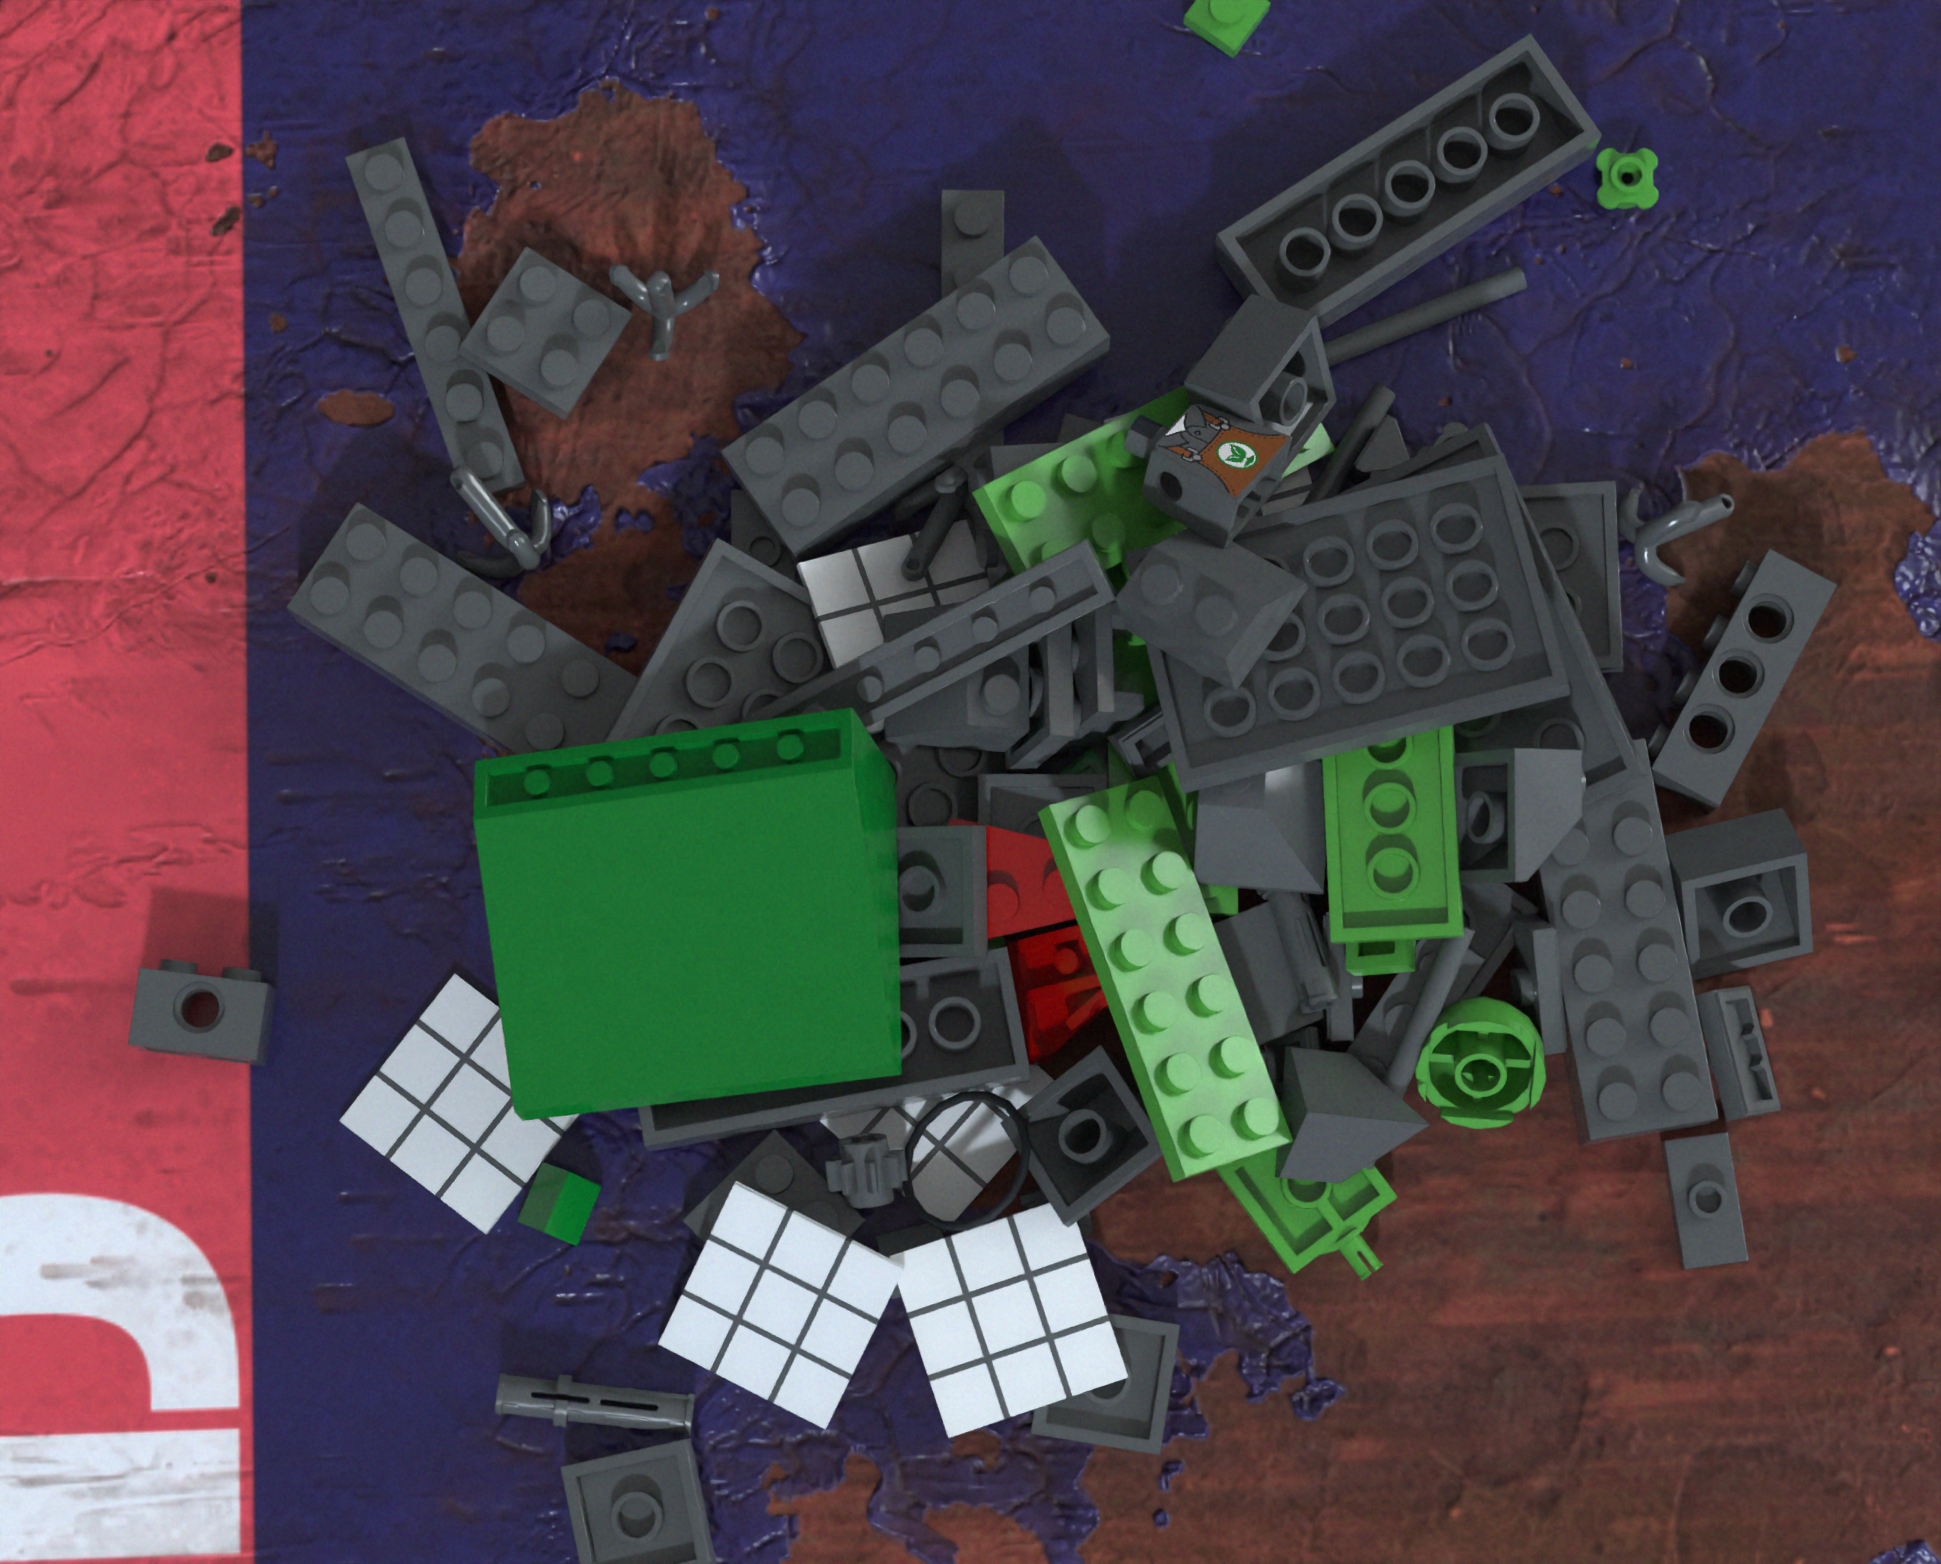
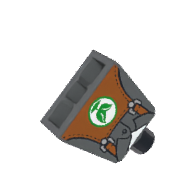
[1124,404,1292,549]

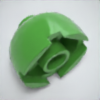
[1415,996,1546,1129]

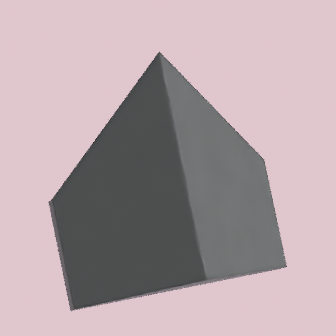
[1275,1047,1430,1183]

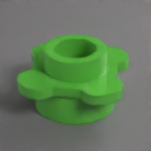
[1596,148,1659,210]

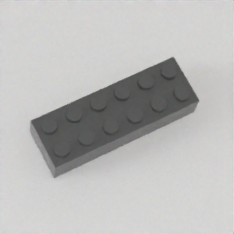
[1212,33,1602,332]
[721,235,1110,566]
[286,502,637,756]
[1529,738,1719,1146]
[638,947,1031,1152]

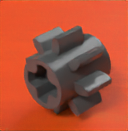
[825,1133,908,1208]

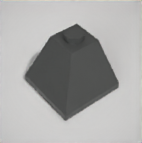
[1455,748,1586,884]
[1194,760,1326,895]
[1000,1045,1163,1227]

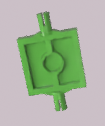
[1215,1148,1397,1281]

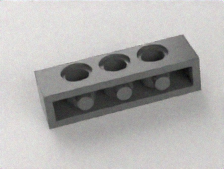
[1646,548,1837,815]

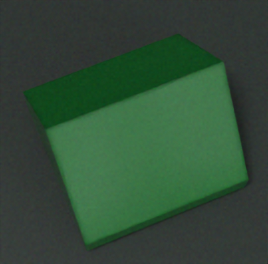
[517,1162,602,1246]

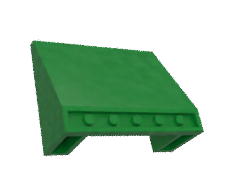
[473,708,902,1121]

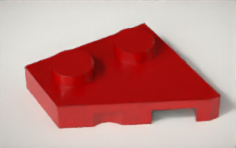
[947,818,1076,939]
[1004,925,1109,1065]

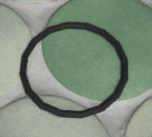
[902,1091,1032,1231]

